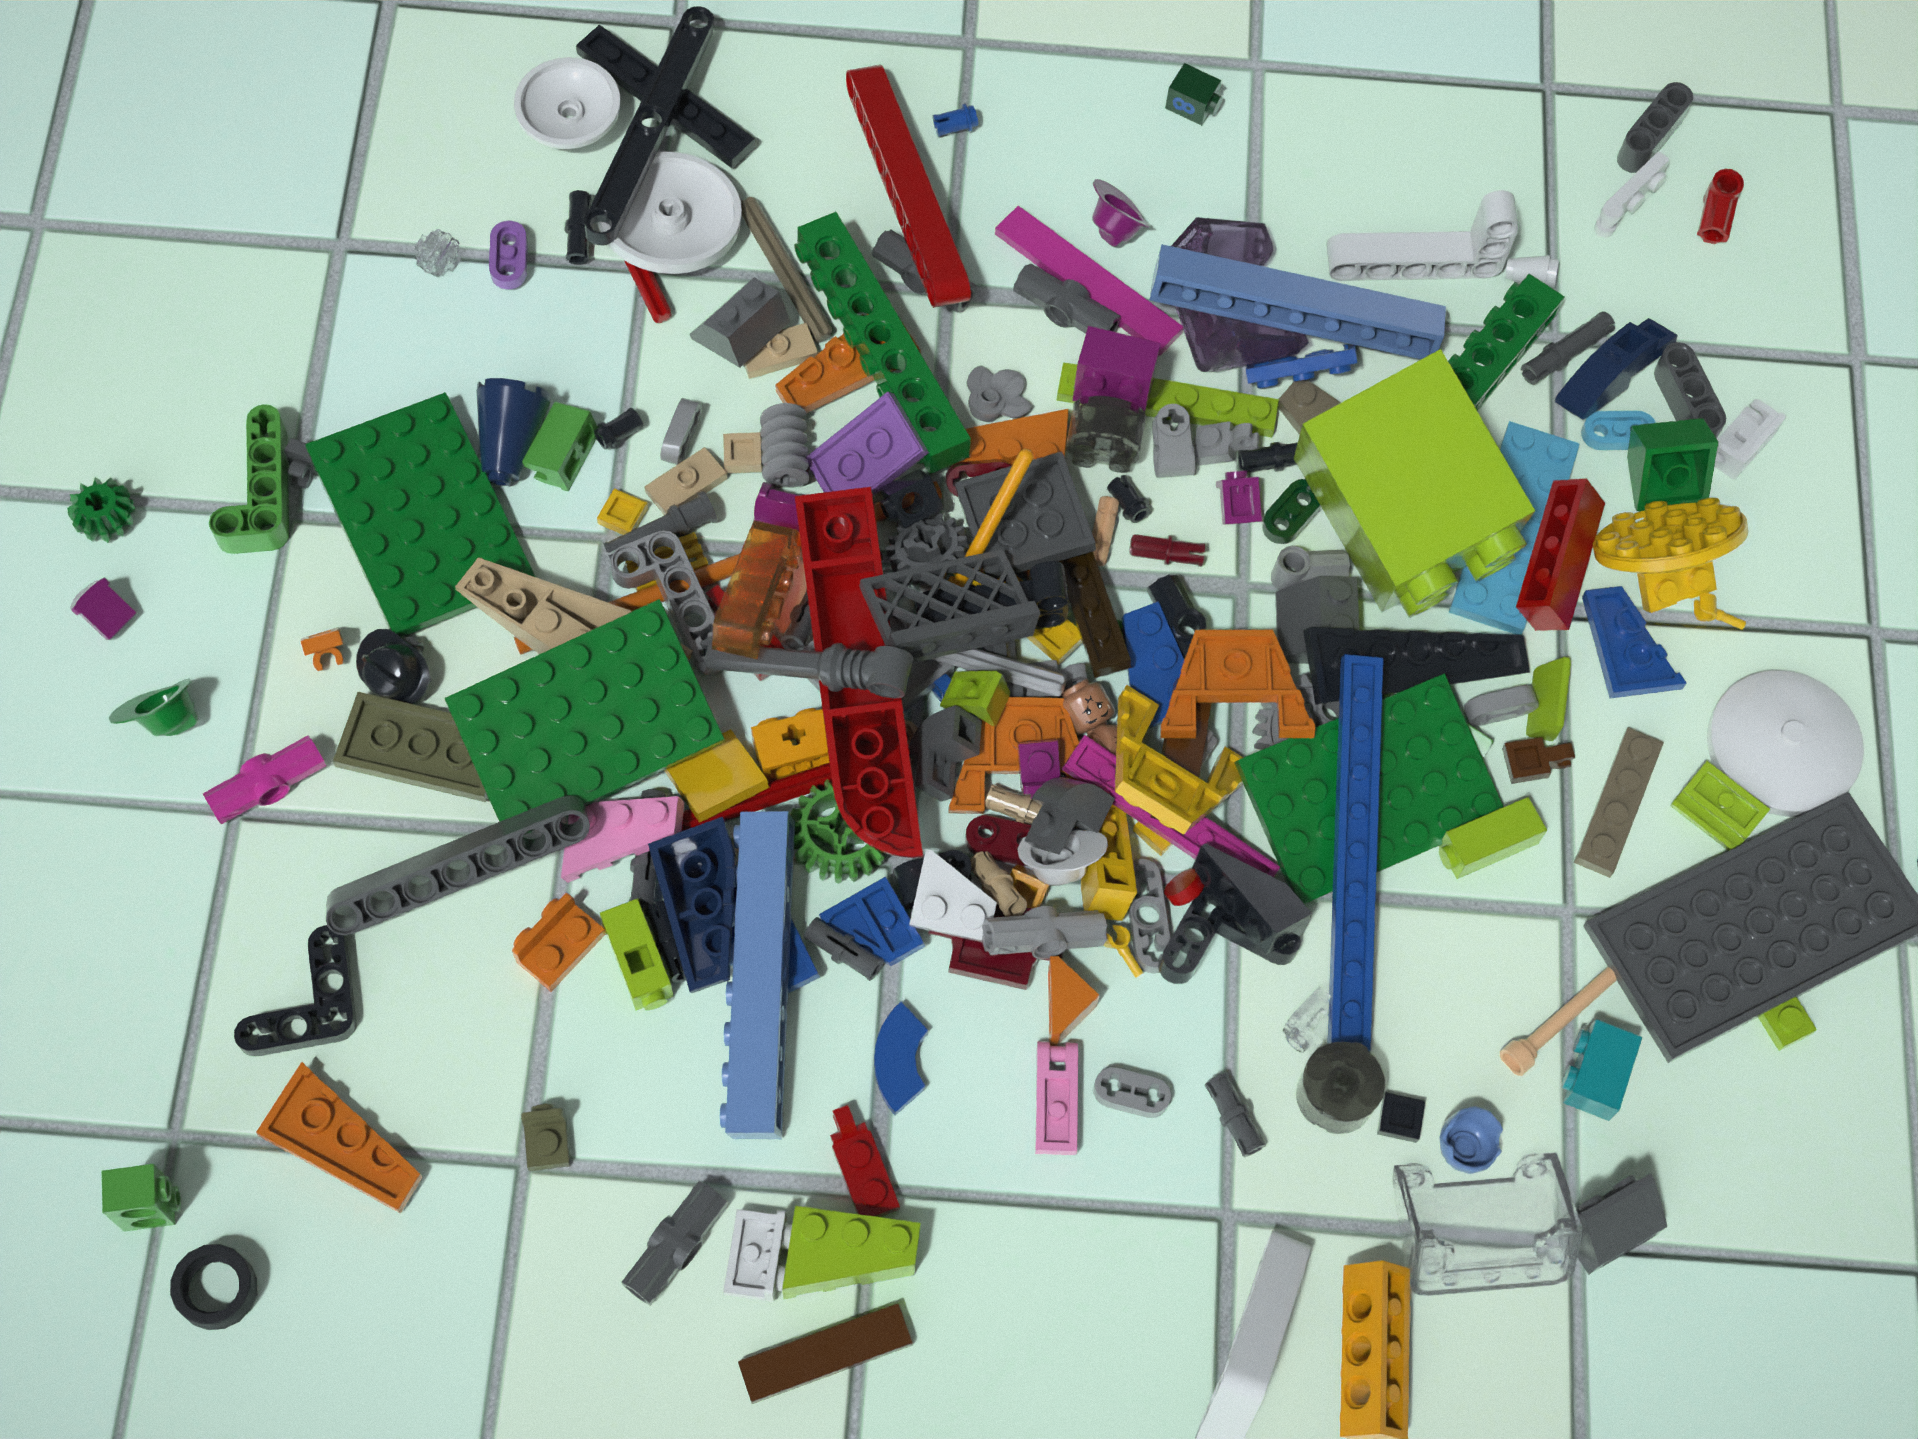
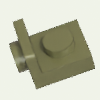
[521,1104,570,1172]

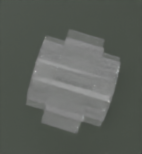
[414,229,462,278]

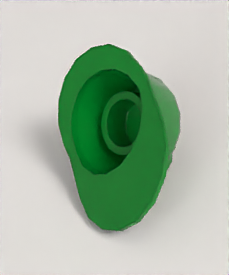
[109,678,198,737]

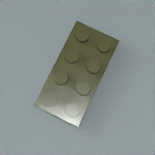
[333,692,488,802]

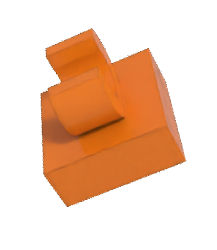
[300,627,344,671]

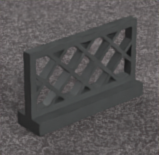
[859,549,1040,663]

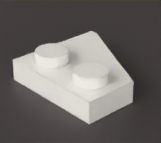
[909,849,997,942]

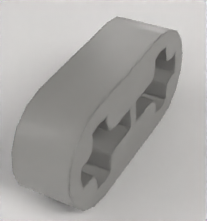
[660,398,702,465]
[1464,685,1539,726]
[1093,1067,1171,1118]

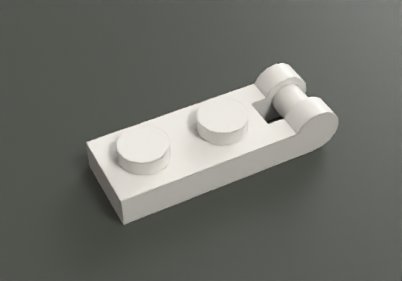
[1594,151,1670,238]

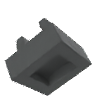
[284,438,318,489]

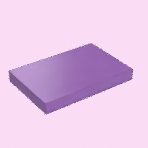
[805,391,929,497]

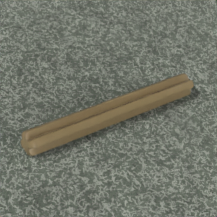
[741,197,832,343]

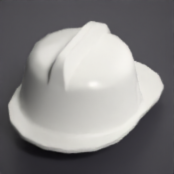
[1018,830,1108,886]

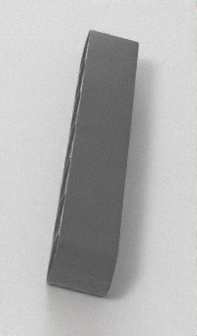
[326,795,590,936]

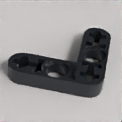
[1158,887,1301,984]
[234,925,357,1056]

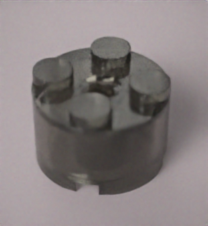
[1066,396,1146,473]
[1296,1042,1385,1134]

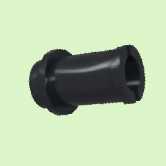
[594,408,644,450]
[1107,475,1150,523]

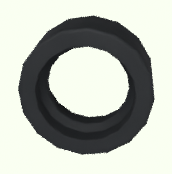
[170,1244,257,1330]

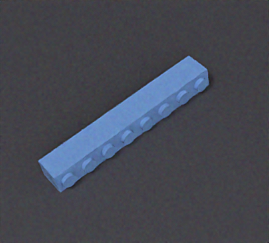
[1149,244,1446,359]
[719,811,795,1140]

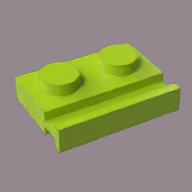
[1670,761,1770,851]

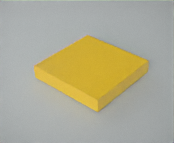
[664,729,769,823]

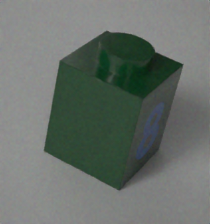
[1165,63,1223,126]

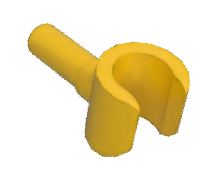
[1694,593,1746,630]
[1103,925,1144,978]

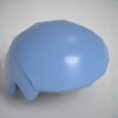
[1439,1106,1503,1174]

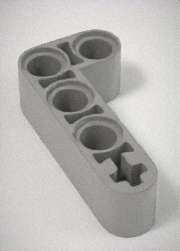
[611,530,727,676]

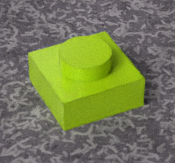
[1758,997,1817,1051]

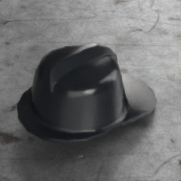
[356,629,430,704]

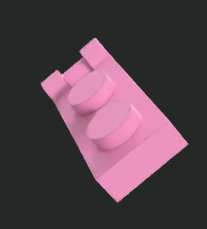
[1035,1041,1078,1155]

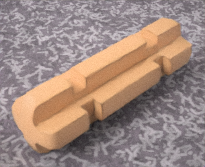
[1092,496,1119,567]

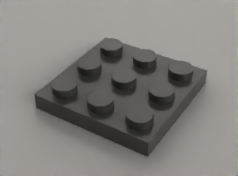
[955,452,1096,579]

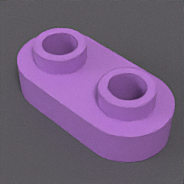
[489,220,528,290]

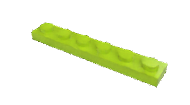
[1056,362,1279,438]

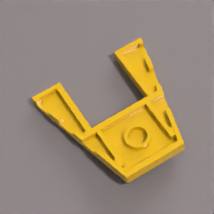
[1115,685,1243,835]

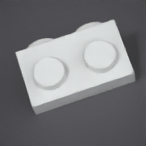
[723,1209,792,1303]

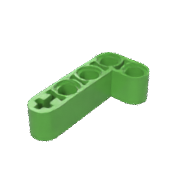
[209,404,289,554]

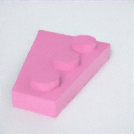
[561,796,685,883]

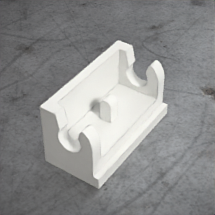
[1714,399,1787,481]

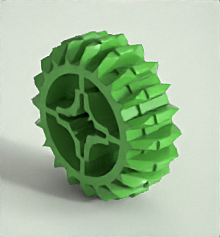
[791,779,884,884]

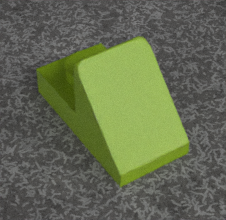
[940,671,1010,726]

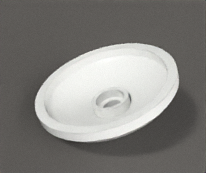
[514,57,621,149]

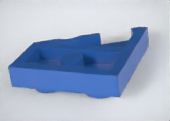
[819,876,926,966]

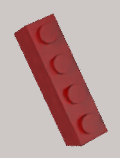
[1516,478,1605,631]

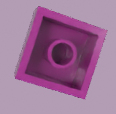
[1072,326,1161,418]

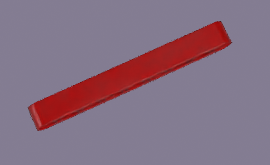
[846,64,971,308]

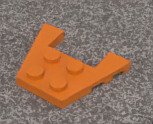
[1160,629,1315,738]
[948,697,1079,814]

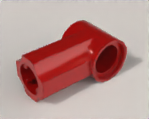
[1697,168,1744,245]

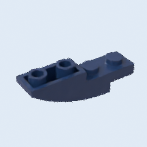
[1555,318,1678,420]

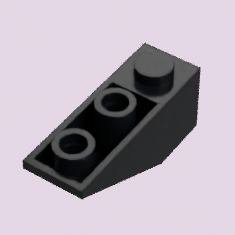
[1192,843,1312,955]

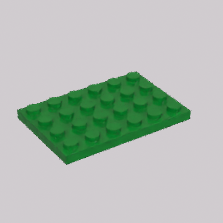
[305,392,536,637]
[444,599,726,836]
[1234,674,1504,904]

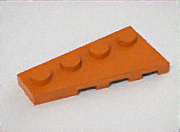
[775,314,921,414]

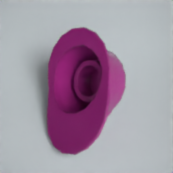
[1092,179,1150,247]

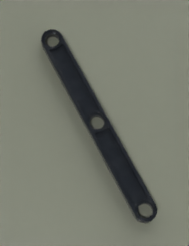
[584,6,714,246]

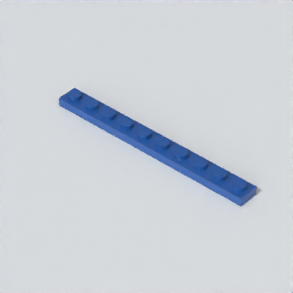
[1327,654,1383,1053]

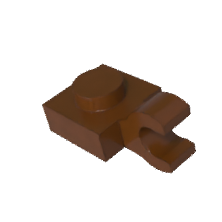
[1502,737,1575,784]

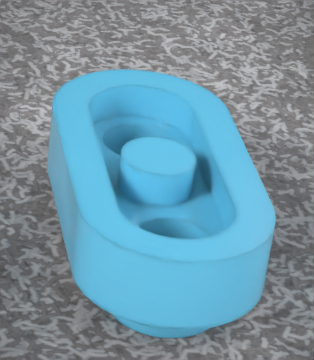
[1581,411,1656,450]

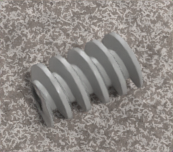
[760,403,809,488]

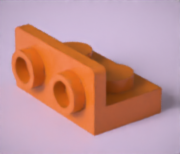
[512,893,606,992]

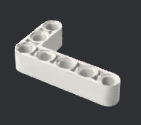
[1326,190,1519,281]
[1195,1230,1312,1439]

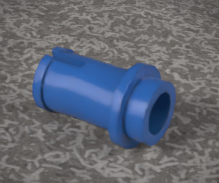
[932,103,978,137]

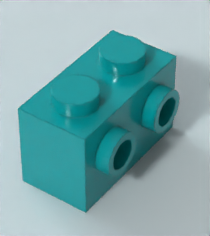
[1561,1019,1643,1121]

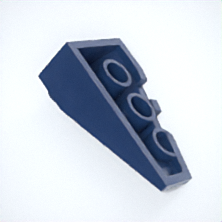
[648,817,735,993]

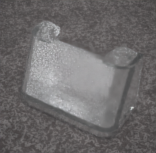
[1392,1152,1583,1296]

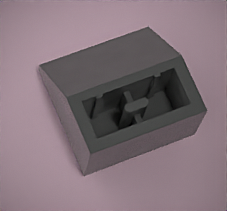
[1561,1173,1668,1275]

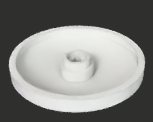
[598,152,742,274]
[1707,670,1864,817]

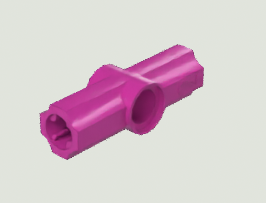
[202,735,327,825]

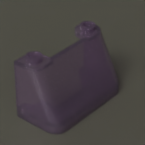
[1171,217,1309,373]

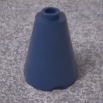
[476,378,552,486]

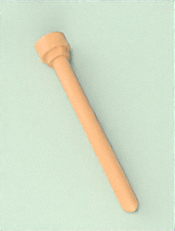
[1500,967,1617,1076]

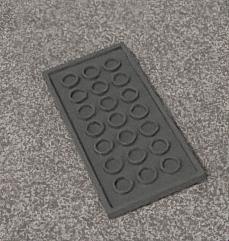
[1583,792,1918,1063]

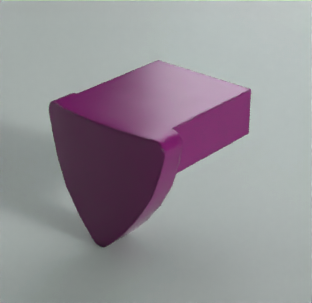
[754,482,799,533]
[70,577,137,640]

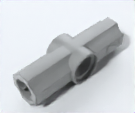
[982,906,1107,959]

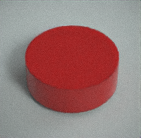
[1164,869,1204,906]

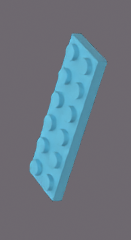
[1449,421,1580,635]

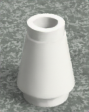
[1505,255,1559,288]

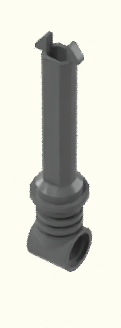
[694,636,914,698]

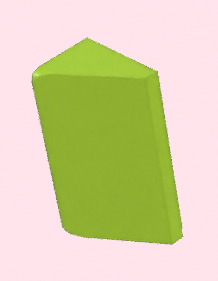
[1526,657,1571,742]

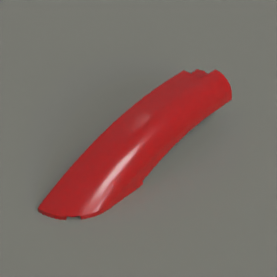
[795,486,923,858]

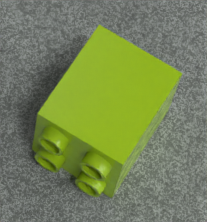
[1294,349,1535,618]

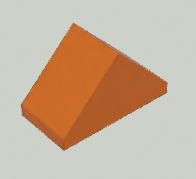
[1048,956,1100,1046]

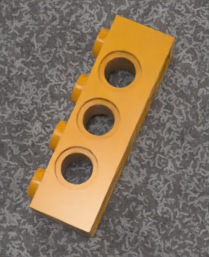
[1340,1260,1410,1439]

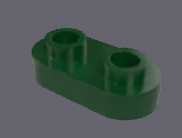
[1262,479,1321,544]

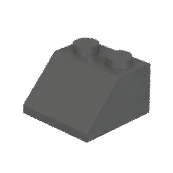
[689,277,790,368]
[1275,576,1360,664]

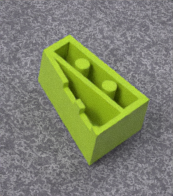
[782,1206,921,1300]

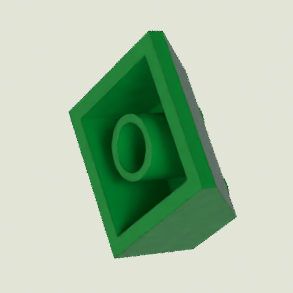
[1627,418,1718,511]

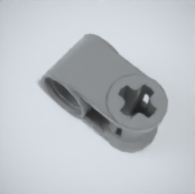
[1152,404,1195,478]

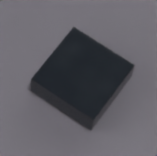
[1377,1092,1425,1143]

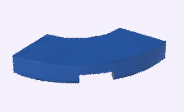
[874,1002,928,1116]

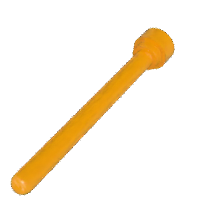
[947,449,1033,587]

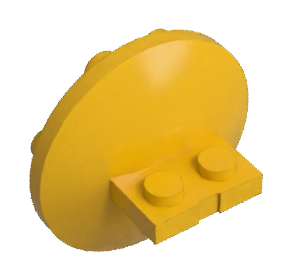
[1593,498,1749,613]

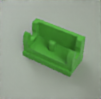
[522,402,598,492]

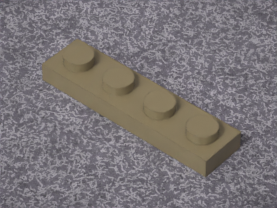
[1573,727,1664,878]

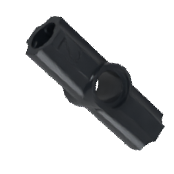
[1147,574,1207,660]

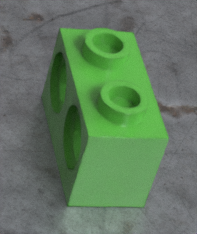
[101,1164,181,1232]

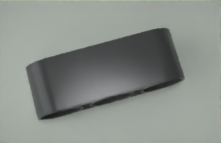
[1617,82,1693,173]
[1654,342,1727,438]

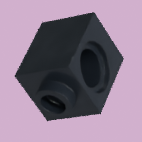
[879,469,944,528]

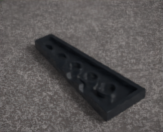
[1303,627,1530,705]

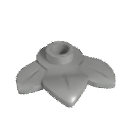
[966,365,1033,422]

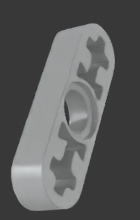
[1128,859,1170,974]

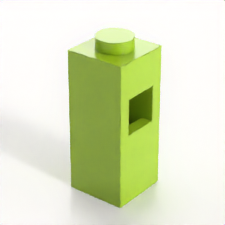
[1439,797,1547,879]
[600,898,674,1011]

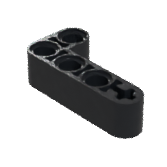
[914,561,1070,629]

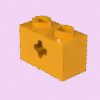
[751,708,829,783]

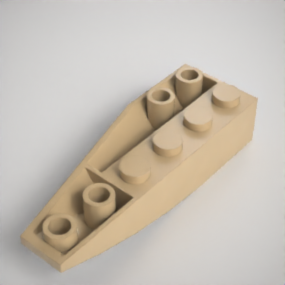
[455,557,693,661]

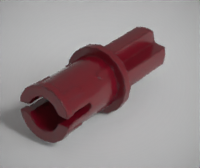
[1129,534,1205,567]

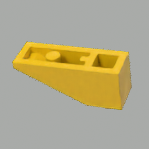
[1081,804,1137,921]

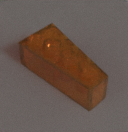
[712,520,802,660]

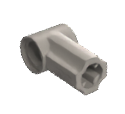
[1271,545,1350,590]

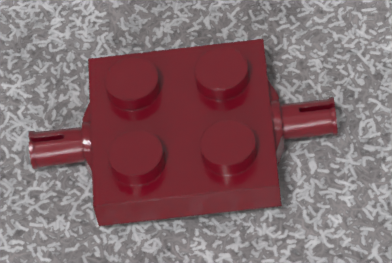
[928,900,1064,990]

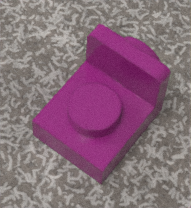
[1216,471,1262,525]
[1017,739,1060,799]

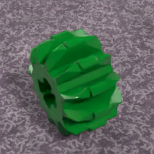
[67,477,136,543]

